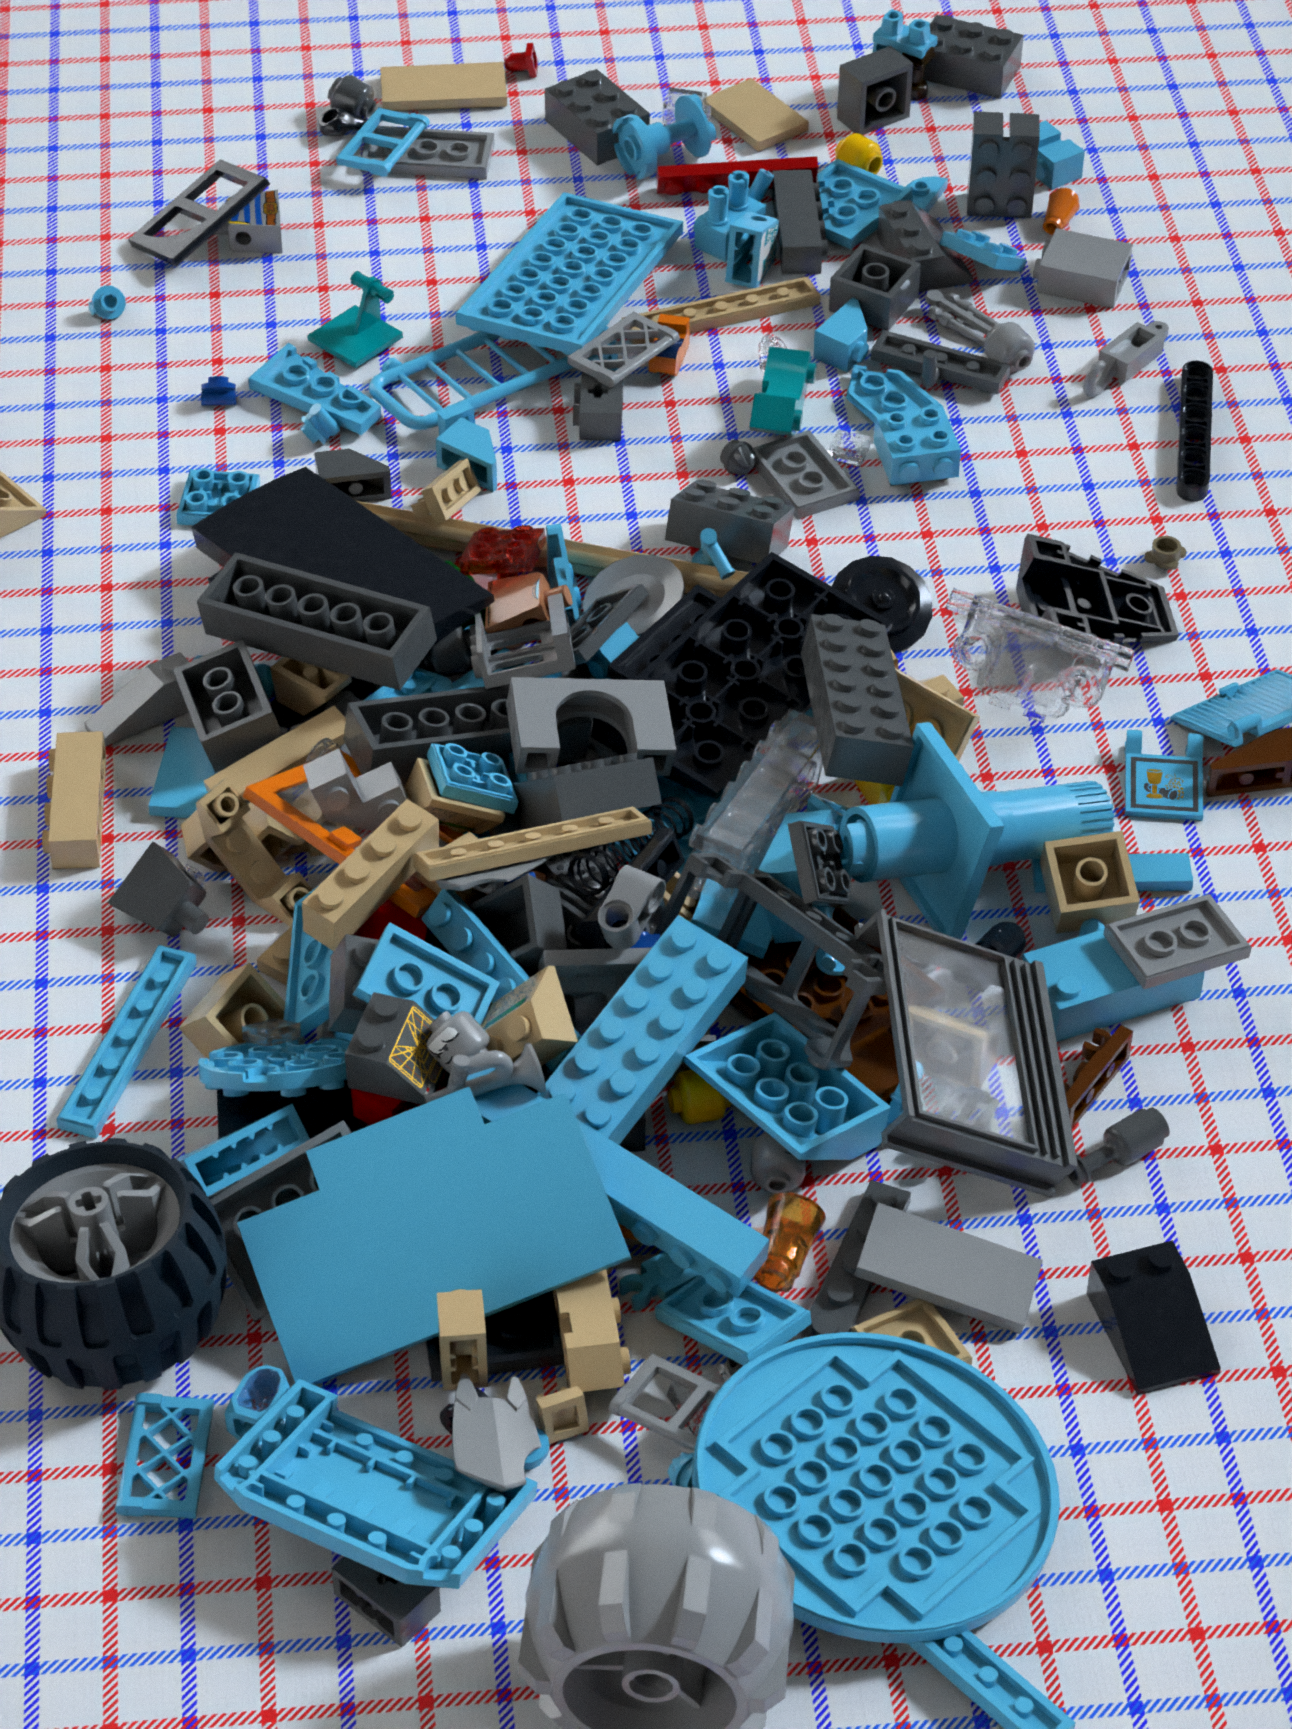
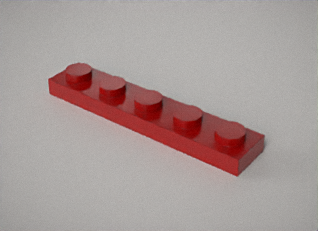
[656,156,819,195]

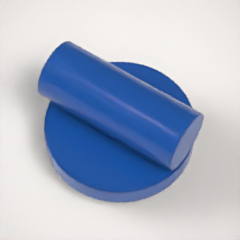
[201,376,237,406]

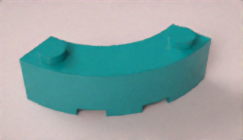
[749,347,816,436]

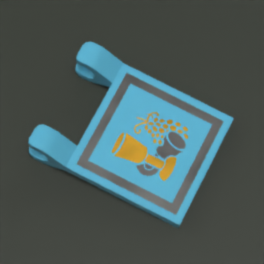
[1124,730,1203,821]

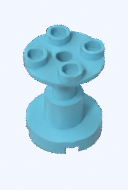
[613,94,717,180]

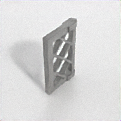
[567,311,680,388]

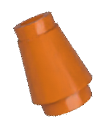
[1043,188,1080,235]

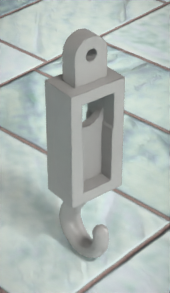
[1083,321,1169,397]

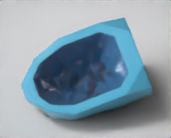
[225,1365,290,1441]

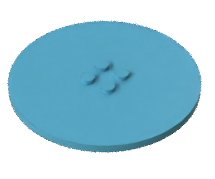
[692,1332,1060,1643]

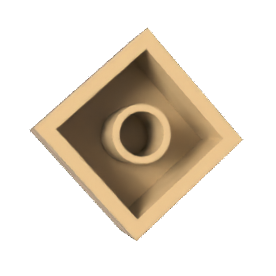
[1040,831,1140,934]

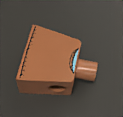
[485,572,572,651]

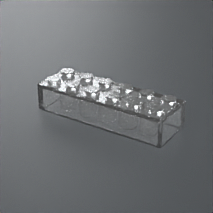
[684,709,823,912]

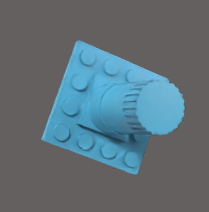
[839,722,1115,940]

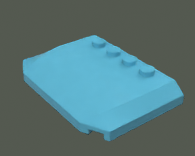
[214,1379,538,1589]

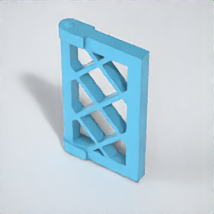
[115,1393,214,1519]

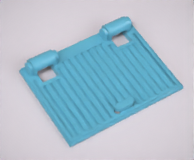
[1170,669,1292,748]

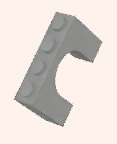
[506,677,676,776]

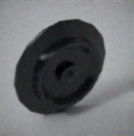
[832,556,932,653]

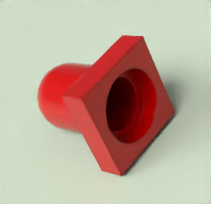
[504,43,539,78]

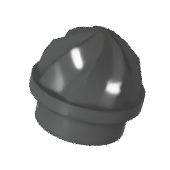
[720,440,756,475]

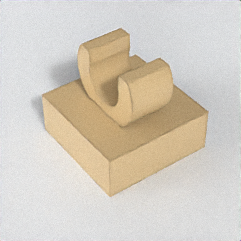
[536,1385,589,1444]

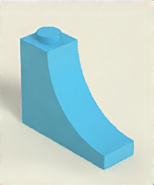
[177,1104,310,1197]

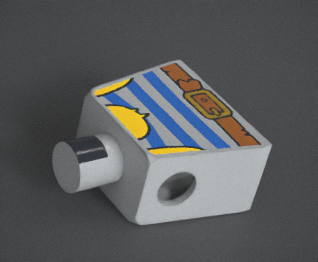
[213,190,283,253]

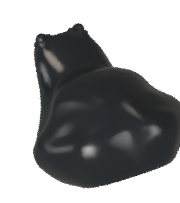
[318,106,368,136]

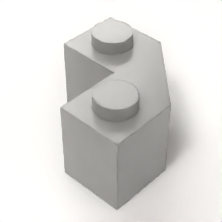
[303,749,409,831]

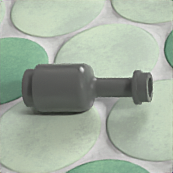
[1068,1107,1170,1185]

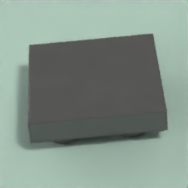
[787,820,851,908]

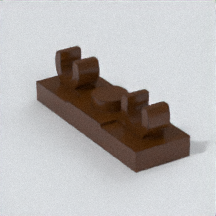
[1063,1025,1133,1129]

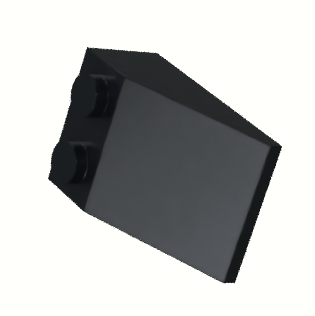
[1086,1240,1221,1395]

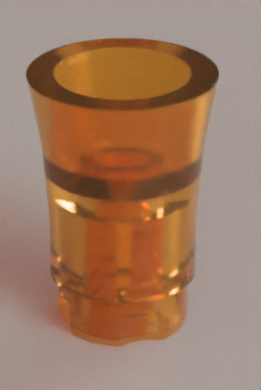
[753,1192,826,1293]

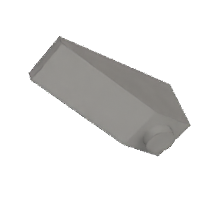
[84,652,189,747]

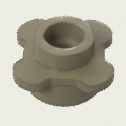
[1144,536,1187,570]

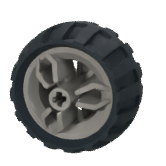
[0,1138,227,1390]

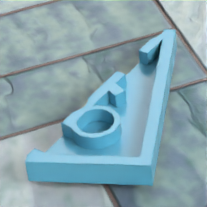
[546,523,581,627]

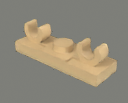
[411,458,481,524]

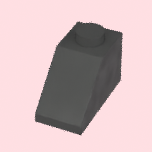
[314,449,392,502]

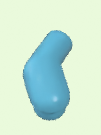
[748,169,774,201]

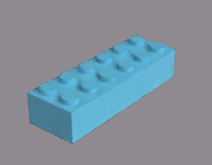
[537,915,748,1145]

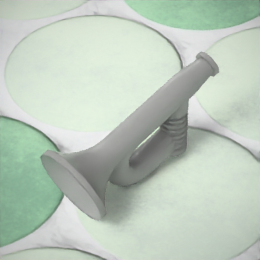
[423,1043,546,1104]

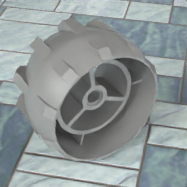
[518,1483,795,1729]

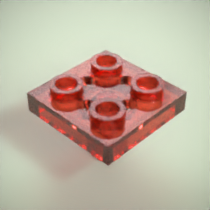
[458,525,547,580]

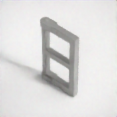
[608,1354,722,1451]

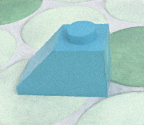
[813,298,869,372]
[436,418,497,492]

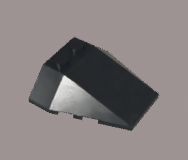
[1016,534,1179,645]

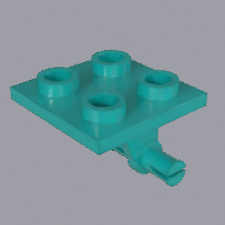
[307,271,403,368]

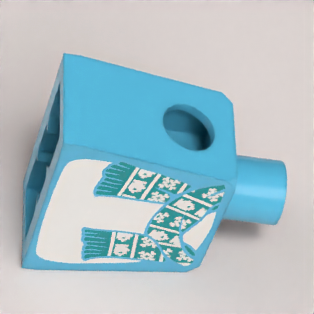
[725,212,779,288]

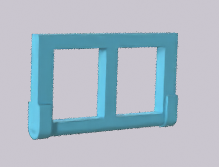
[336,108,430,177]

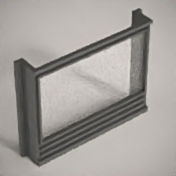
[854,908,1078,1197]

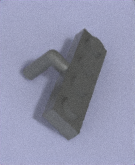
[871,330,1011,394]

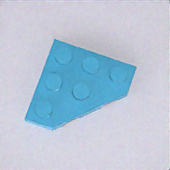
[817,159,913,249]

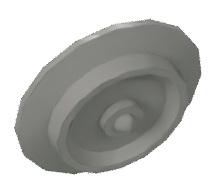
[582,555,685,636]

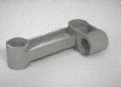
[597,865,666,950]

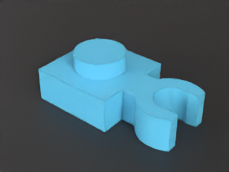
[619,1252,700,1311]

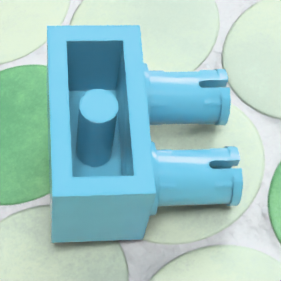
[694,170,766,262]

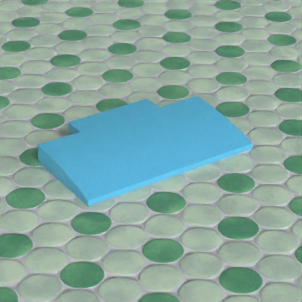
[237,1086,632,1385]

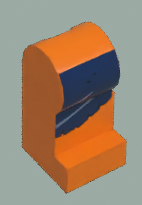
[648,314,690,376]

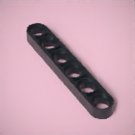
[1176,360,1213,502]

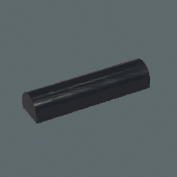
[576,828,685,949]

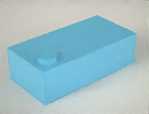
[1022,929,1205,1042]

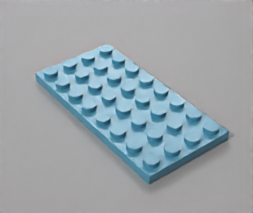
[456,192,684,355]

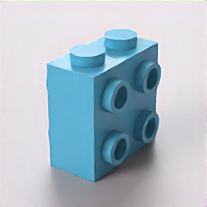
[873,406,961,486]

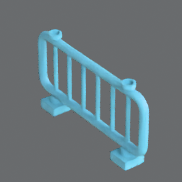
[368,326,618,436]

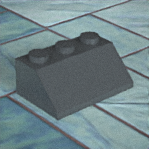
[877,200,973,293]

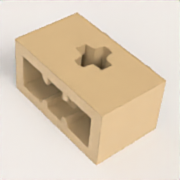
[437,1289,488,1391]

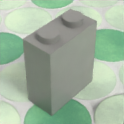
[1033,228,1133,309]

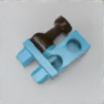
[872,9,938,100]

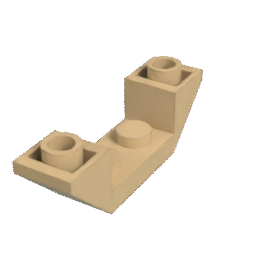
[196,778,313,927]

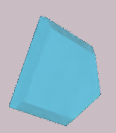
[846,365,942,423]

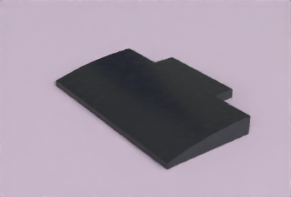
[191,467,495,645]
[591,552,893,799]

